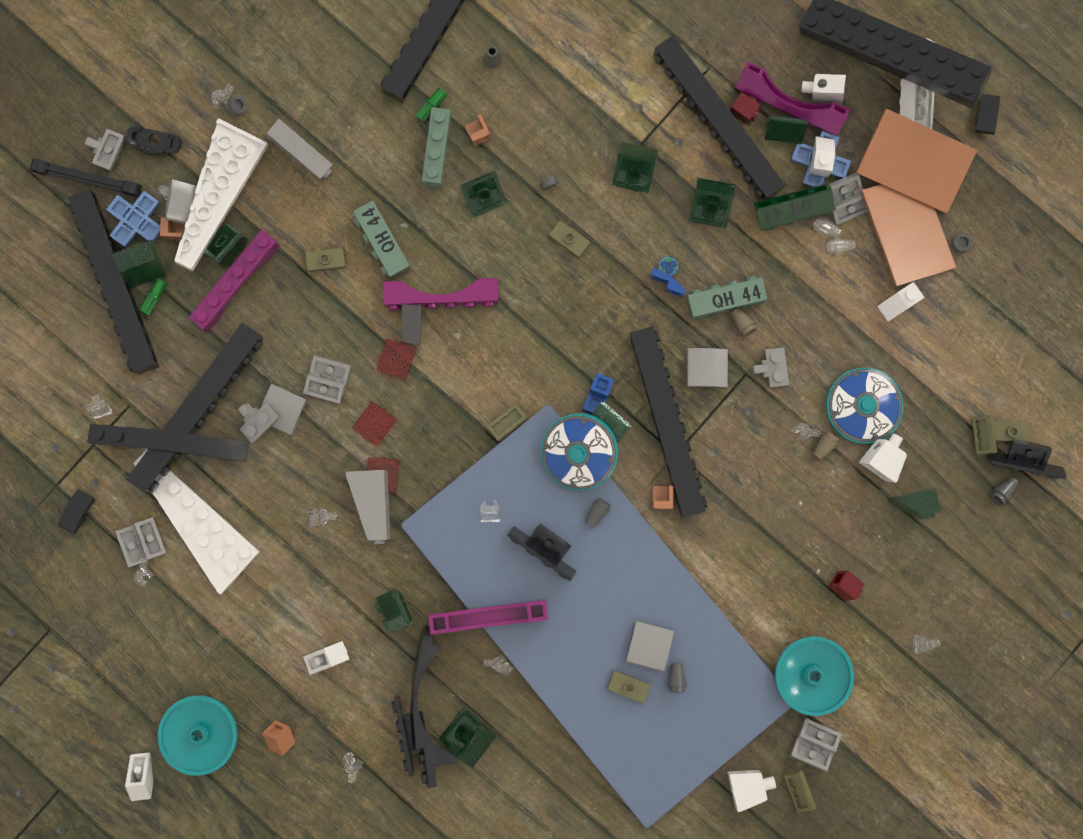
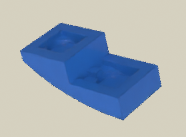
[650,268,686,298]
[582,373,614,418]

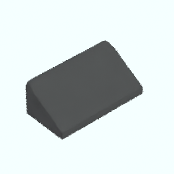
[402,304,421,345]

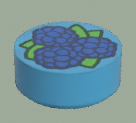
[659,257,678,276]

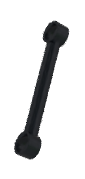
[29,158,142,197]

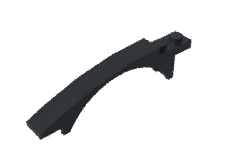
[87,424,249,462]
[410,626,458,788]

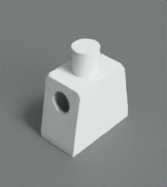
[801,74,846,105]
[859,434,907,483]
[727,770,776,812]

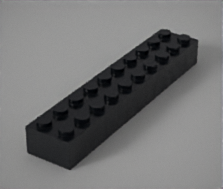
[799,0,992,109]

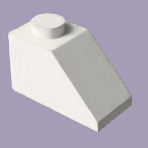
[809,137,835,177]
[877,282,924,322]
[303,641,349,675]
[125,752,153,801]

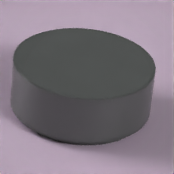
[227,96,246,116]
[539,175,559,191]
[951,233,972,253]

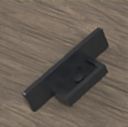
[987,439,1067,479]
[507,523,577,581]
[392,695,426,776]

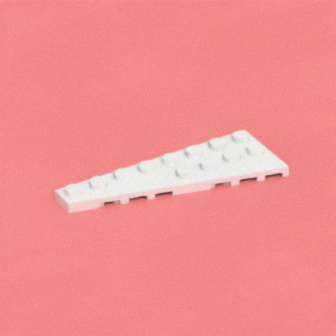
[174,118,268,272]
[133,449,260,595]

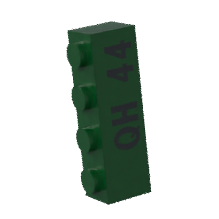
[754,183,836,230]

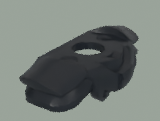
[126,127,182,156]

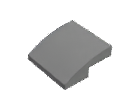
[829,173,868,225]
[165,179,197,224]
[686,348,728,388]
[303,355,352,404]
[262,384,307,435]
[115,517,166,568]
[626,621,674,672]
[789,718,842,772]

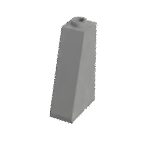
[265,119,333,180]
[346,470,391,544]

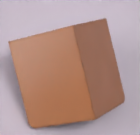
[465,114,491,146]
[160,217,185,241]
[652,485,673,509]
[262,720,295,756]

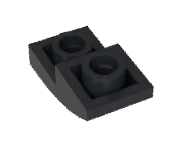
[975,94,1000,135]
[58,489,96,535]

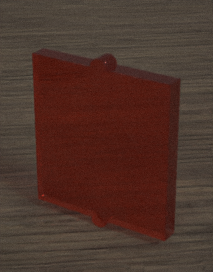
[376,339,417,380]
[352,401,397,446]
[367,457,400,493]

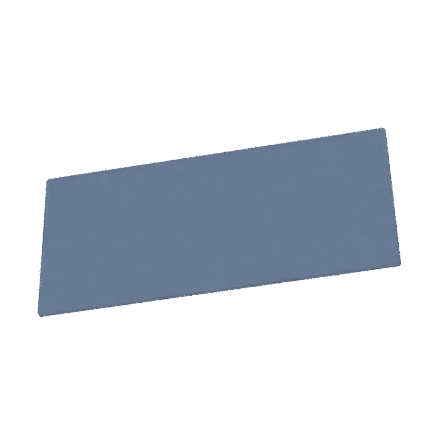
[402,405,791,828]

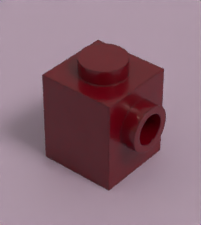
[730,92,760,125]
[828,570,864,601]

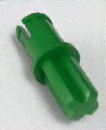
[416,87,447,122]
[140,278,168,316]

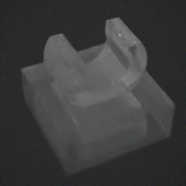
[86,394,112,419]
[480,500,500,522]

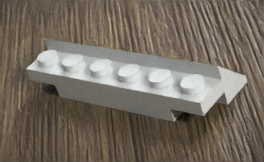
[899,38,935,129]

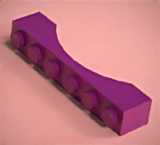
[735,62,850,136]
[188,229,280,333]
[383,278,499,311]
[428,600,548,635]

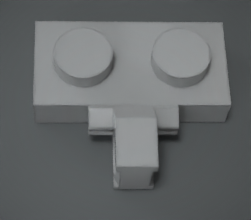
[85,129,126,171]
[752,347,789,388]
[238,403,280,444]

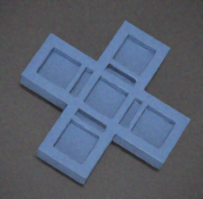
[790,131,851,188]
[106,191,161,248]

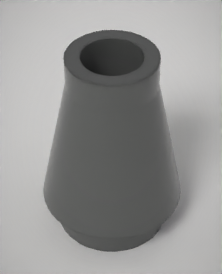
[484,46,502,68]
[991,477,1019,505]
[585,498,611,528]
[668,664,687,693]

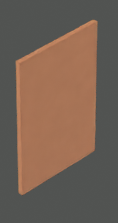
[856,109,977,213]
[861,184,956,287]

